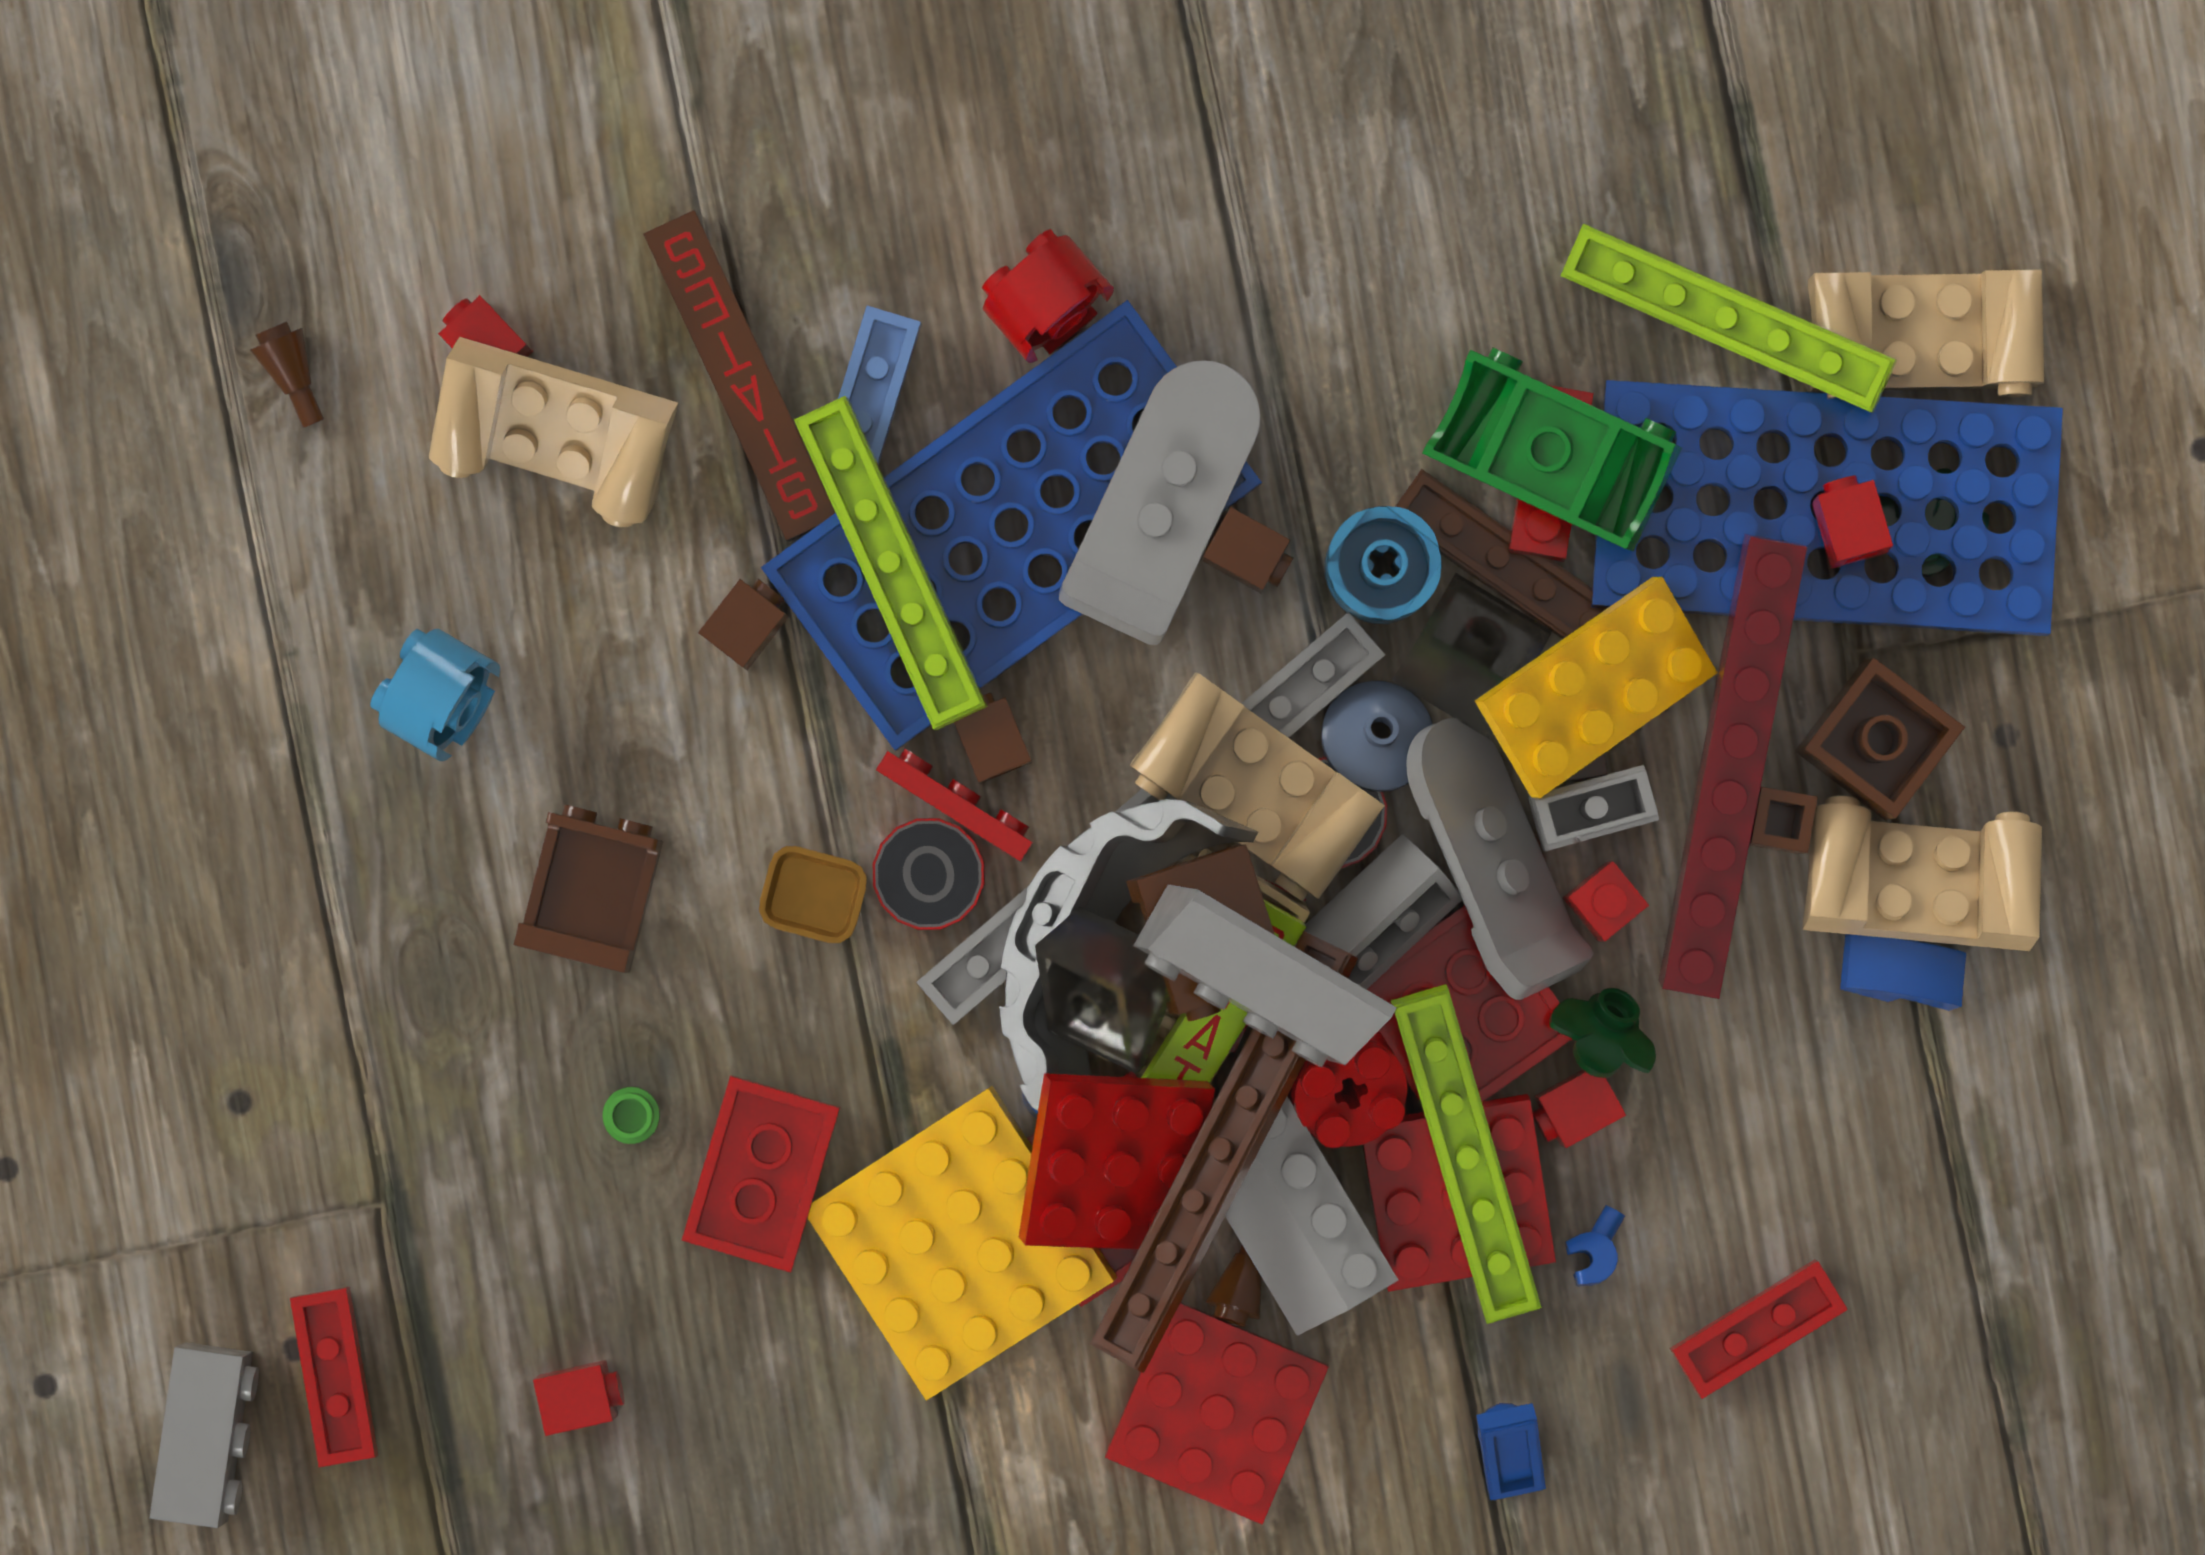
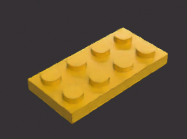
[1475,577,1718,798]

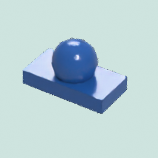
[1476,1403,1546,1500]

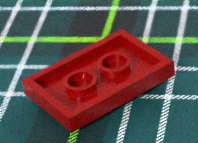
[681,1075,841,1273]

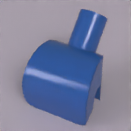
[1565,1205,1625,1287]

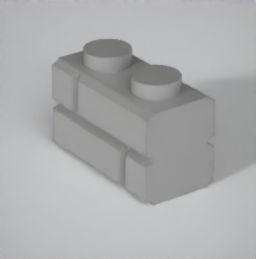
[1528,765,1659,851]

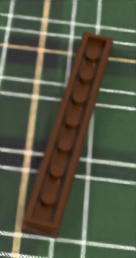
[1090,931,1358,1373]

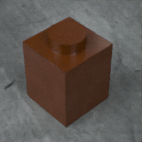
[1202,507,1294,594]
[698,579,789,670]
[954,692,1032,784]
[1749,786,1818,854]

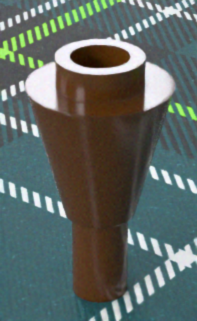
[250,322,324,428]
[1205,1244,1262,1327]

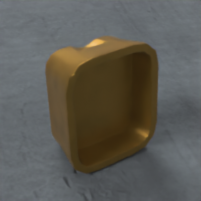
[759,846,867,943]

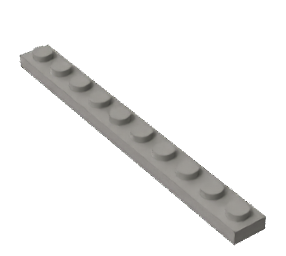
[916,612,1385,1025]

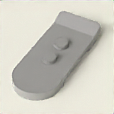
[1059,360,1260,645]
[1406,718,1594,1000]

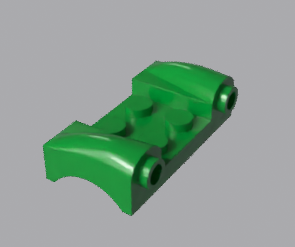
[1422,347,1683,551]

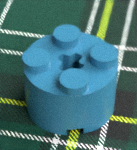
[1324,506,1442,624]
[370,629,500,762]

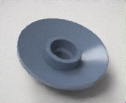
[1321,681,1433,792]

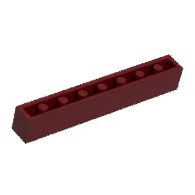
[1658,534,1807,999]

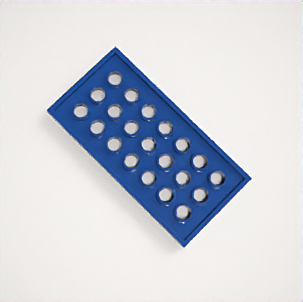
[761,300,1262,751]
[1591,380,2063,636]

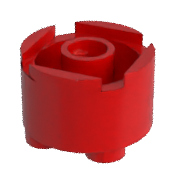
[982,229,1114,363]
[1288,1031,1407,1148]

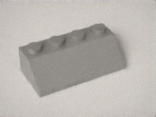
[1133,884,1397,1067]
[1225,1096,1398,1335]

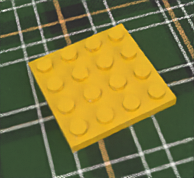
[808,1085,1117,1401]

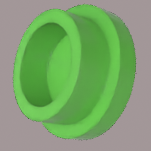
[602,1087,660,1144]

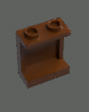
[513,804,663,973]
[1126,844,1275,1021]

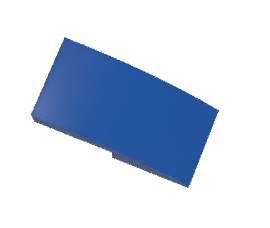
[1840,934,1966,1011]

